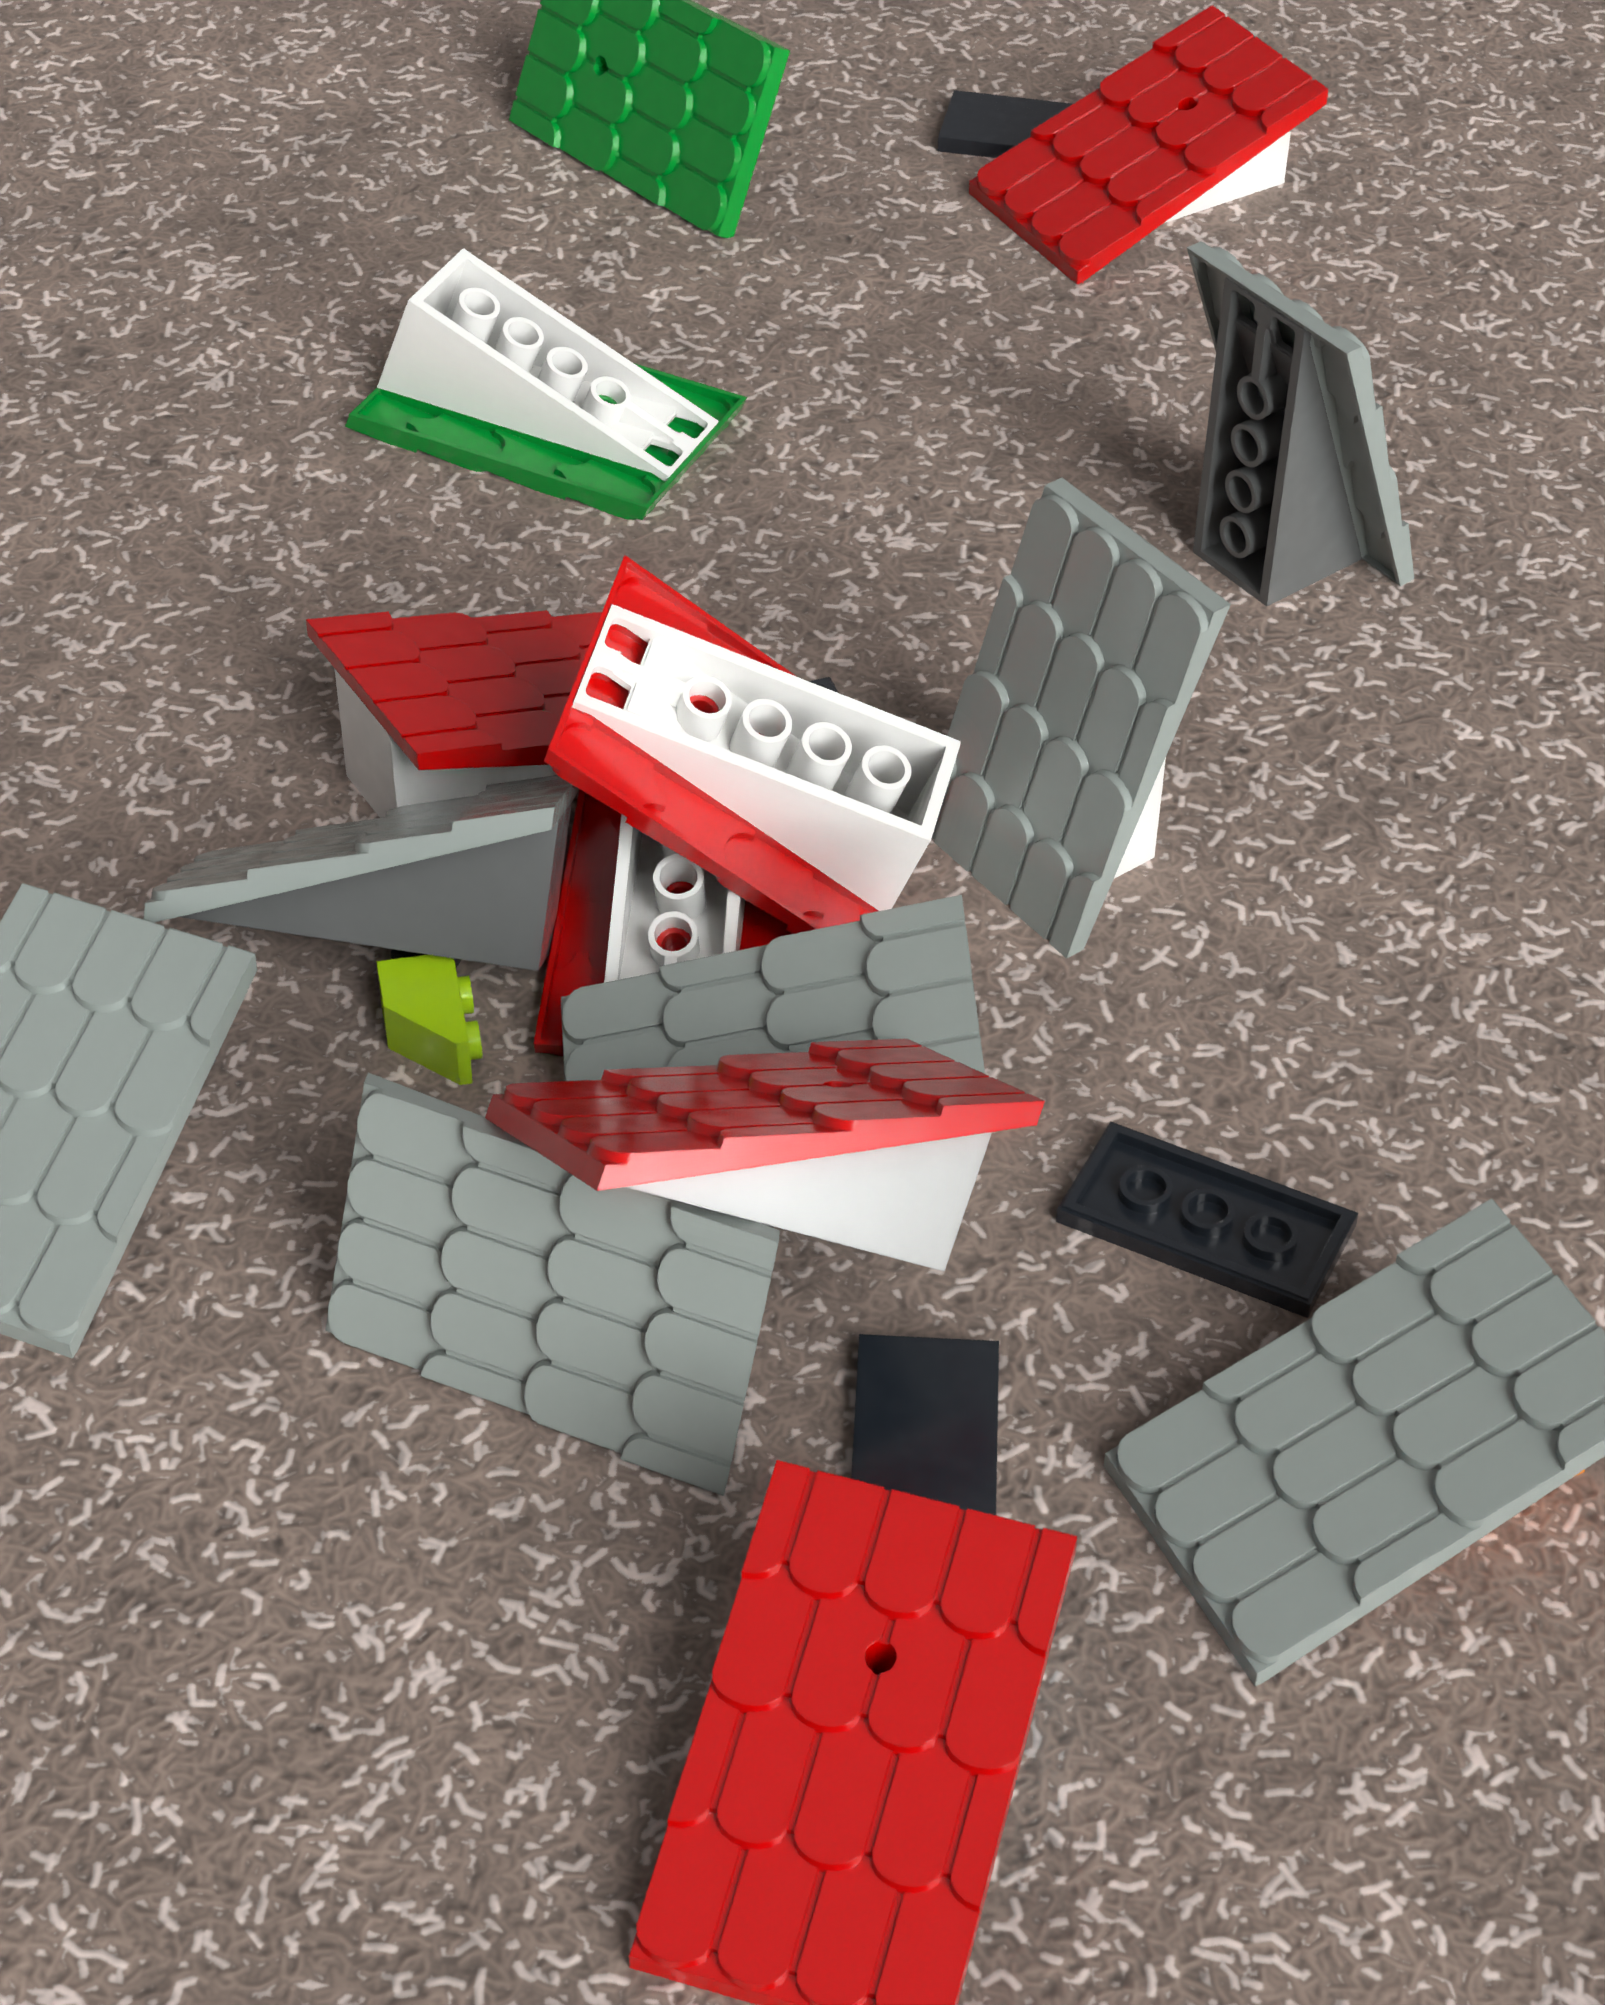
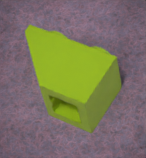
[376,955,483,1085]

